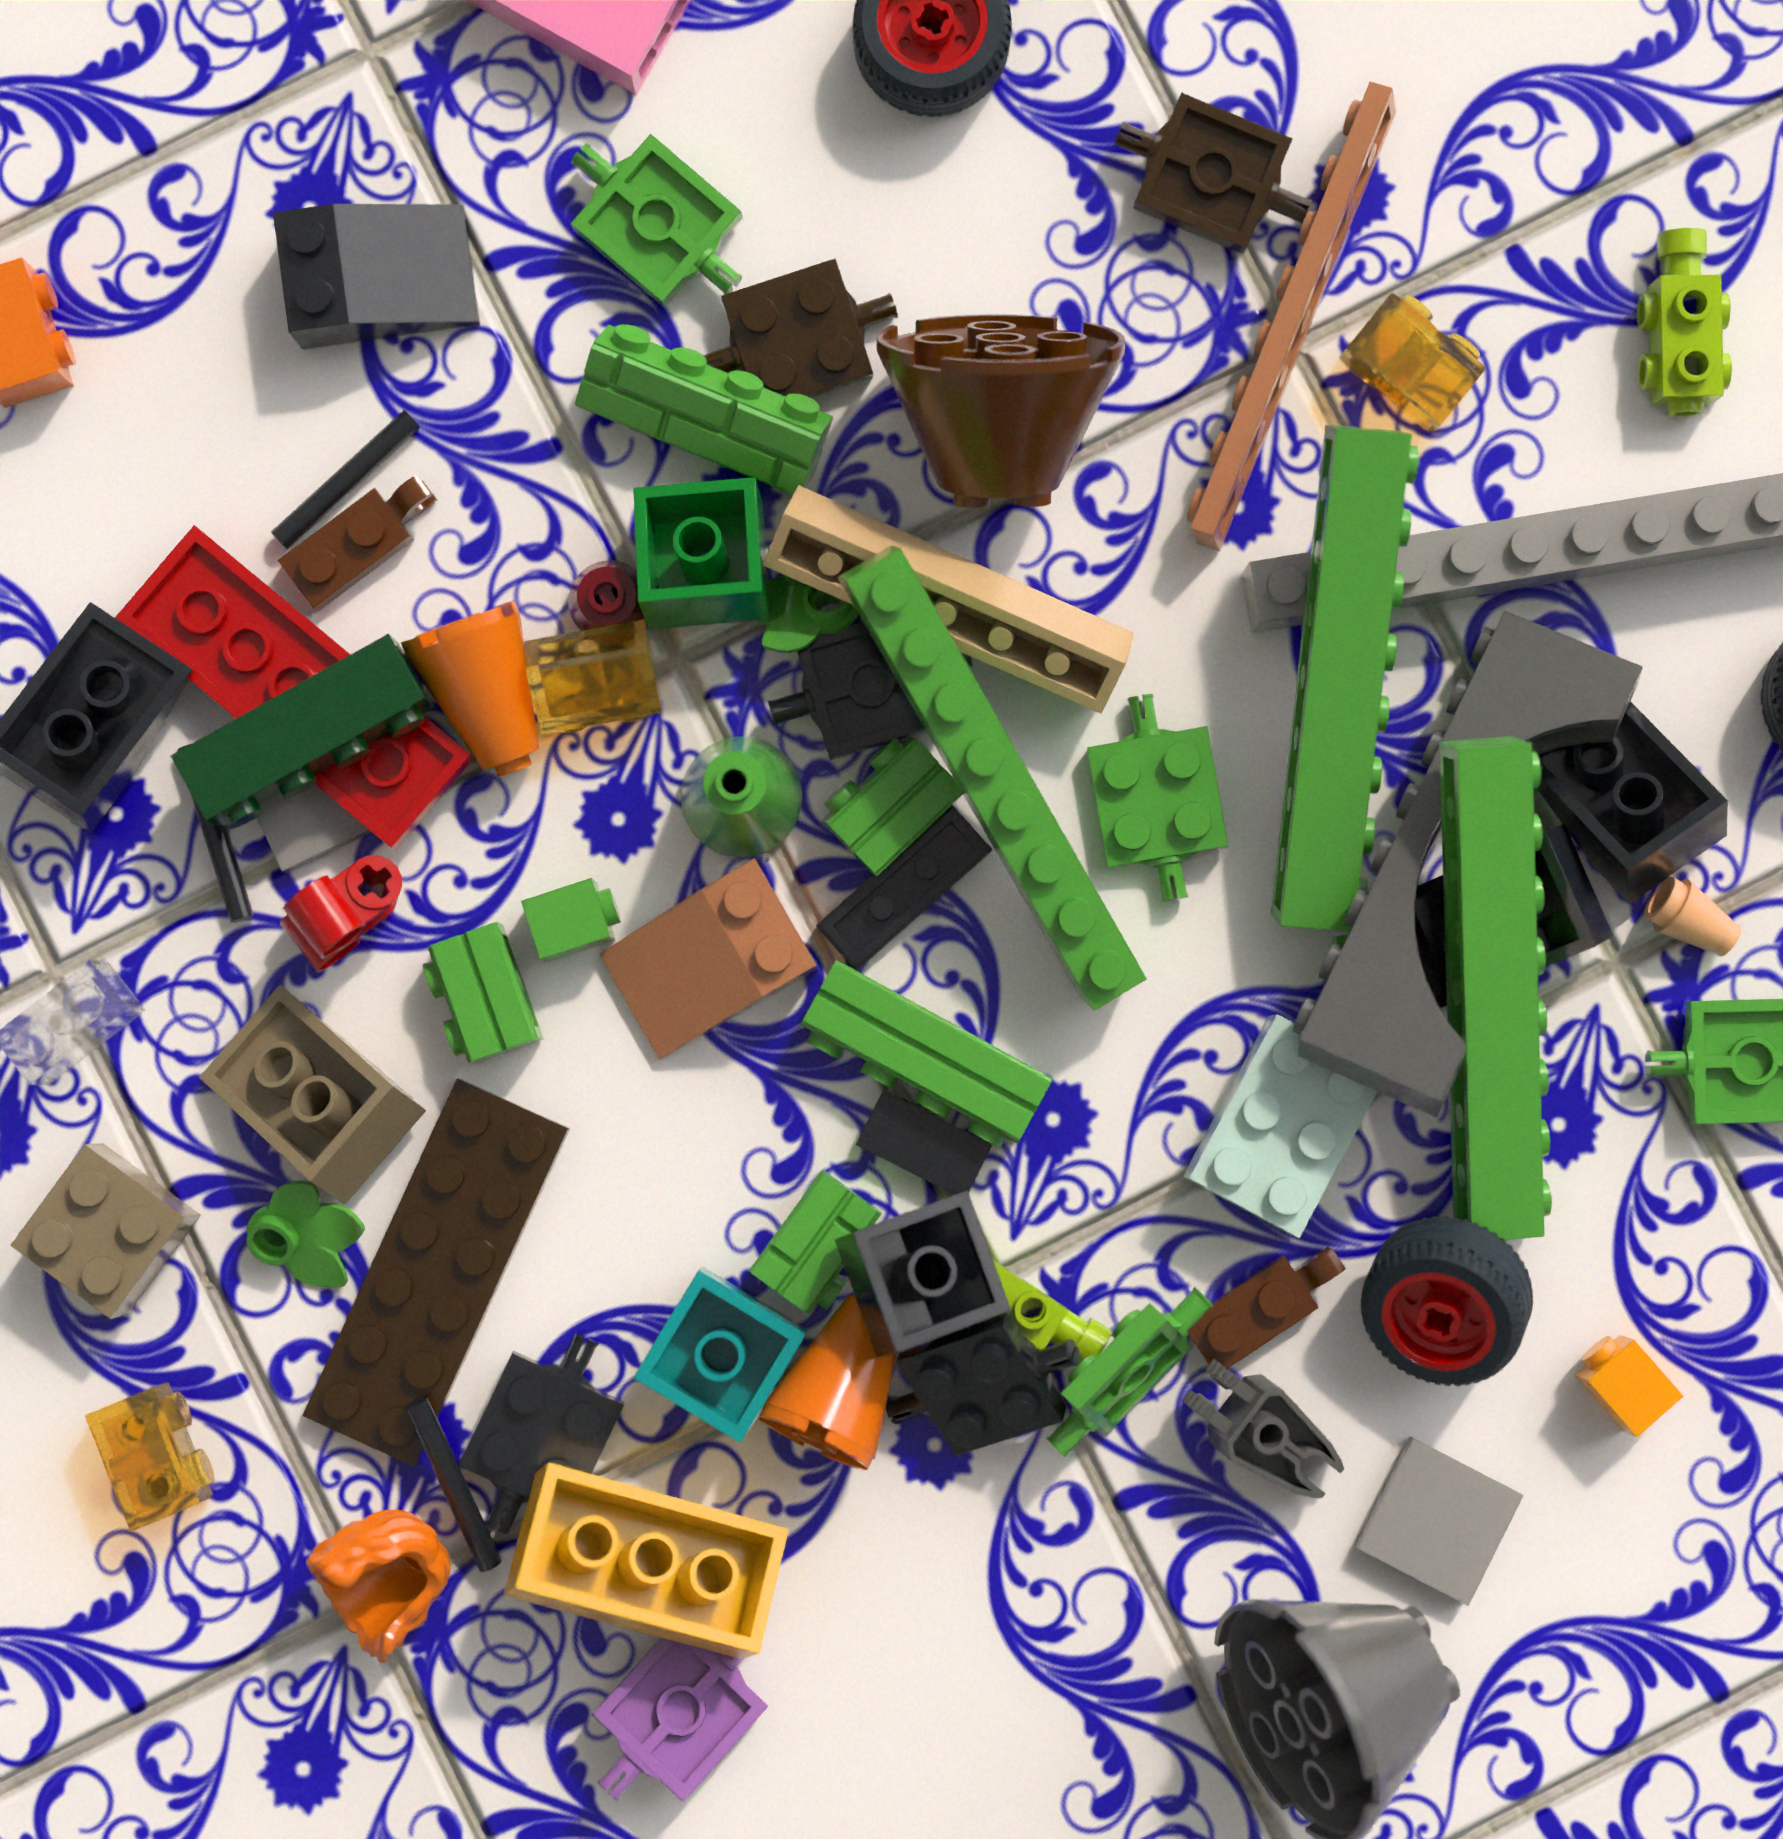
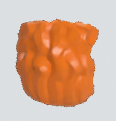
[306,1510,450,1663]

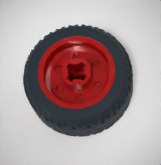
[853,0,1012,117]
[1361,1216,1533,1386]

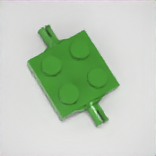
[571,133,743,307]
[1087,694,1228,902]
[1645,999,1783,1124]
[1046,1287,1214,1458]

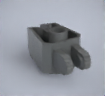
[1182,1359,1344,1498]

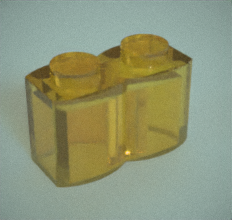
[1339,293,1486,433]

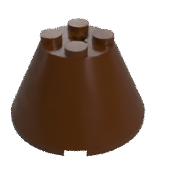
[876,314,1125,508]

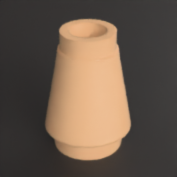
[1644,877,1741,957]

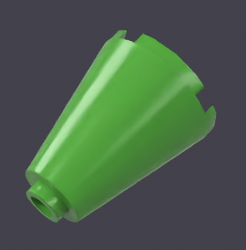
[681,736,802,858]

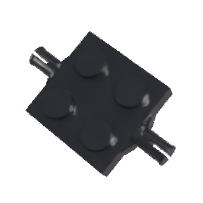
[768,621,973,761]
[886,1311,1081,1456]
[459,1332,624,1535]

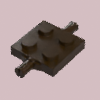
[1113,92,1313,255]
[703,258,898,398]

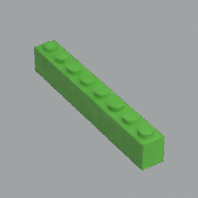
[1271,424,1419,931]
[838,545,1147,1011]
[1439,736,1552,1240]

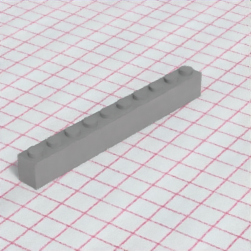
[1241,473,1783,633]

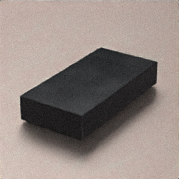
[856,1090,992,1195]

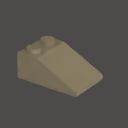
[199,985,426,1204]

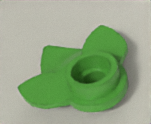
[757,574,858,653]
[247,1181,365,1288]

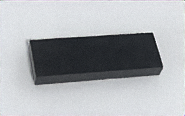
[816,805,993,971]

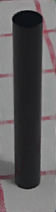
[271,410,421,550]
[177,744,254,923]
[405,1396,502,1572]

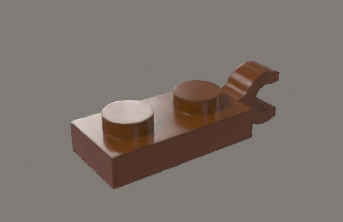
[277,474,437,612]
[1187,1246,1346,1369]

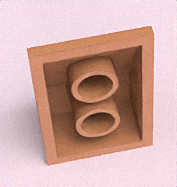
[599,858,818,1060]

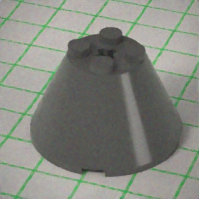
[1214,1599,1460,1839]

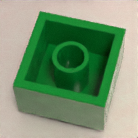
[633,477,770,629]

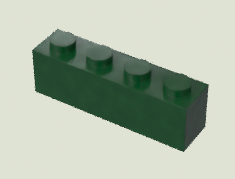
[170,633,435,829]

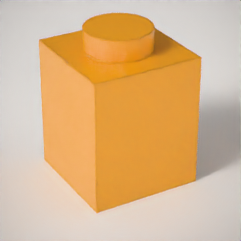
[1574,1335,1684,1437]

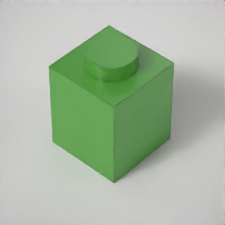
[521,878,621,962]

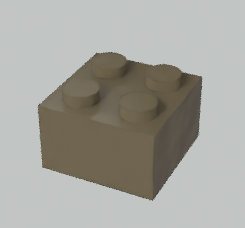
[10,1143,201,1319]

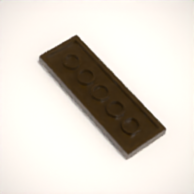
[302,1078,571,1467]

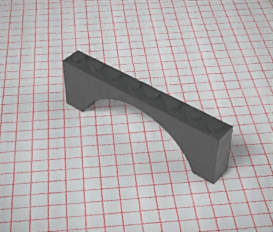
[1292,611,1643,1118]

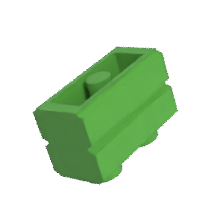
[822,737,963,876]
[423,922,544,1064]
[749,1169,882,1315]

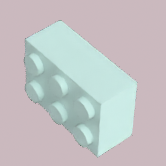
[1183,1014,1377,1238]

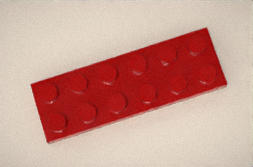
[115,525,474,851]

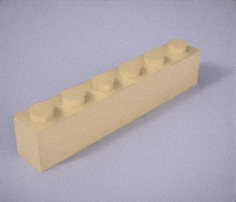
[763,485,1134,714]

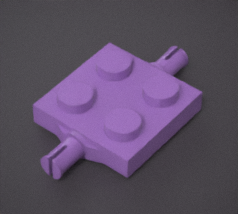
[591,1638,768,1802]

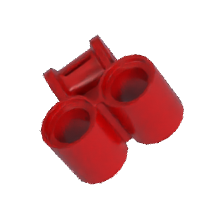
[280,855,402,972]

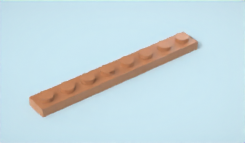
[1187,81,1396,551]

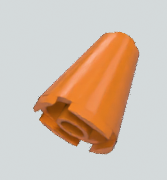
[401,600,539,777]
[759,1295,897,1471]

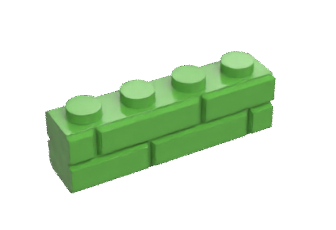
[575,324,833,494]
[801,960,1053,1148]

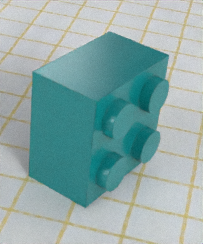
[633,1266,807,1443]

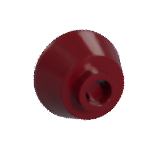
[568,560,646,643]

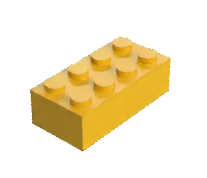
[503,1463,789,1659]

